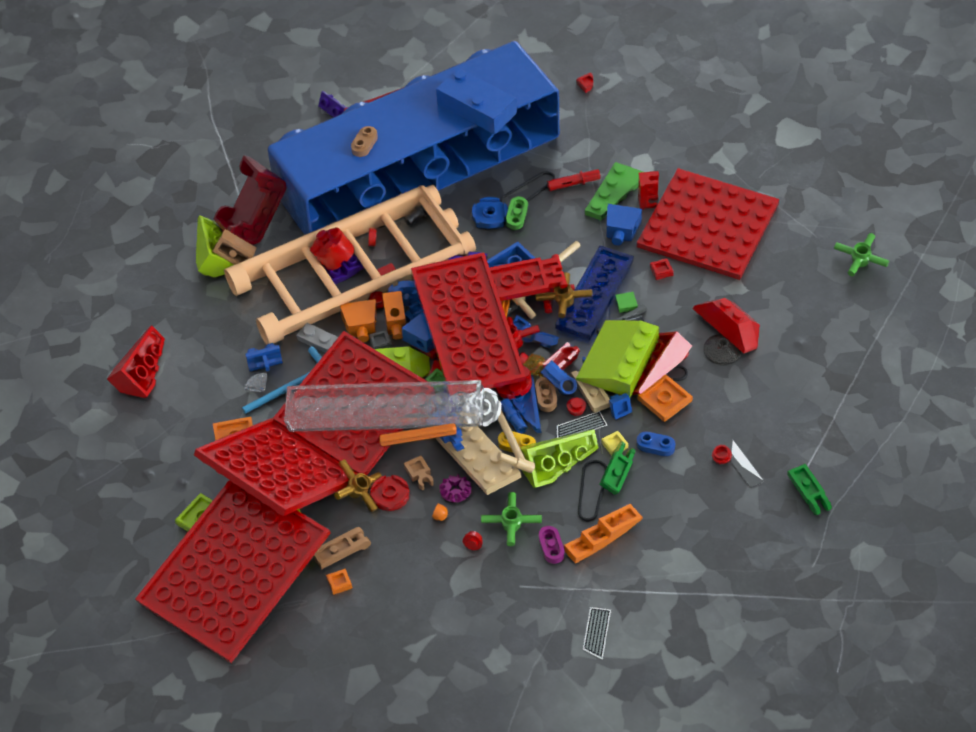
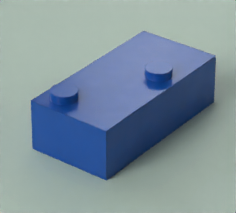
[436,68,517,135]

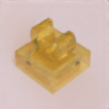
[523,354,546,377]

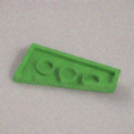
[585,162,644,220]

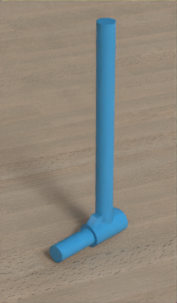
[242,346,322,414]

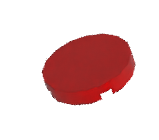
[370,475,410,511]

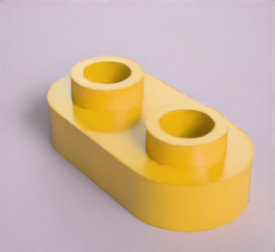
[498,431,536,453]

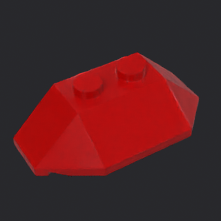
[693,298,760,353]

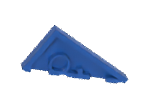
[509,374,542,433]

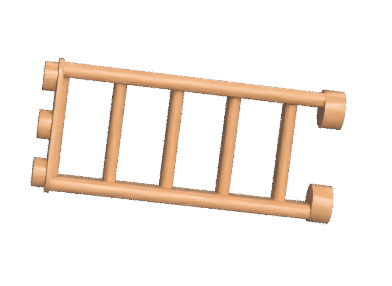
[224,185,476,345]

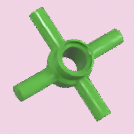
[834,233,889,276]
[481,492,542,547]

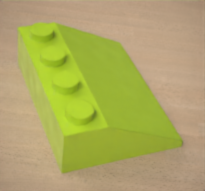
[576,320,659,397]

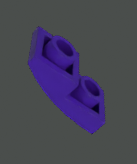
[324,254,364,285]

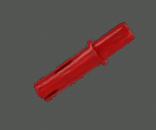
[547,169,601,191]

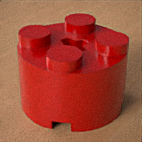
[310,227,354,270]

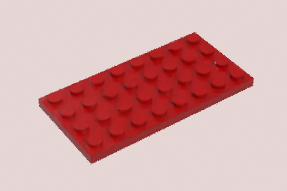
[411,252,526,397]

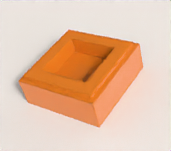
[326,569,352,595]

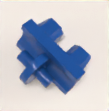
[246,343,283,372]

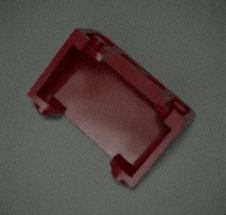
[213,155,287,244]

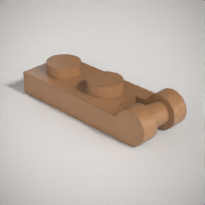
[313,527,371,569]

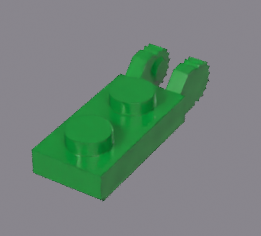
[599,441,636,495]
[787,464,832,515]

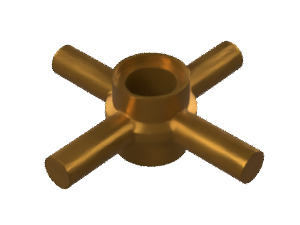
[536,272,593,318]
[334,459,382,512]

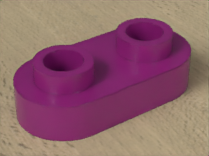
[539,526,564,564]

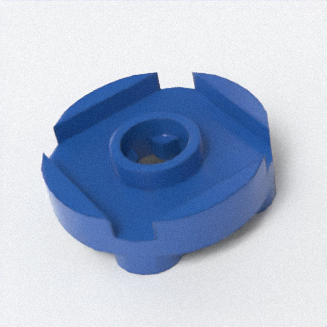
[472,197,508,229]
[388,281,420,306]

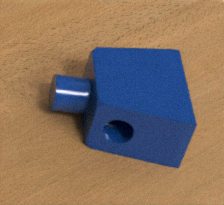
[607,204,642,246]
[402,312,435,353]

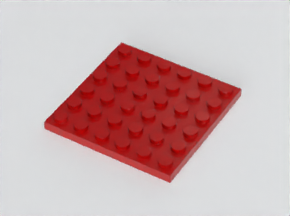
[637,168,779,280]
[273,331,435,475]
[194,418,359,516]

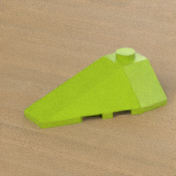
[196,215,234,278]
[520,429,598,488]

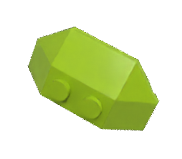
[375,346,430,378]

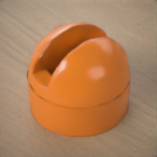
[432,503,448,521]

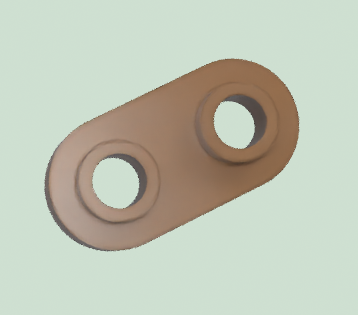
[351,126,378,157]
[535,377,557,412]

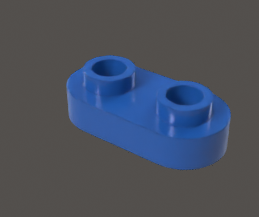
[636,432,675,456]

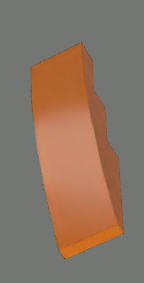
[564,504,642,564]

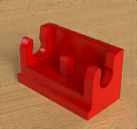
[638,171,659,210]

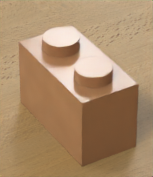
[212,229,256,265]

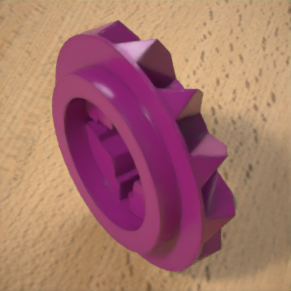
[440,474,471,502]

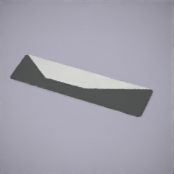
[721,440,764,488]

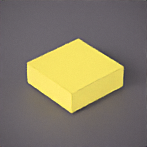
[601,431,629,456]

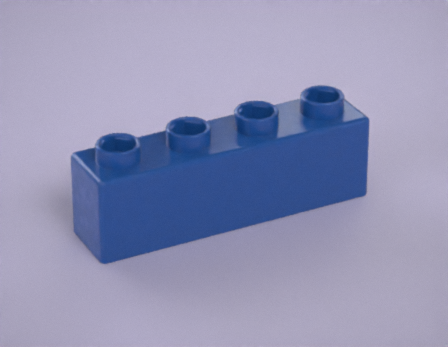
[268,41,560,235]

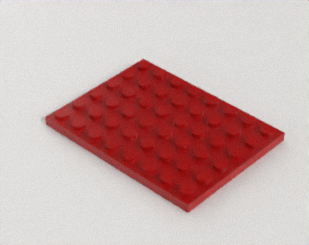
[135,480,331,663]

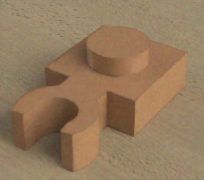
[404,456,434,490]

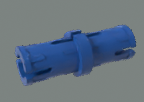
[501,398,528,434]

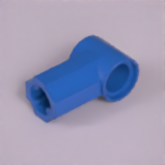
[540,360,577,396]

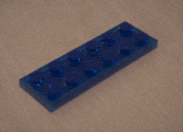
[555,246,634,340]

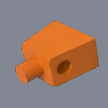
[382,291,406,340]
[340,299,377,343]

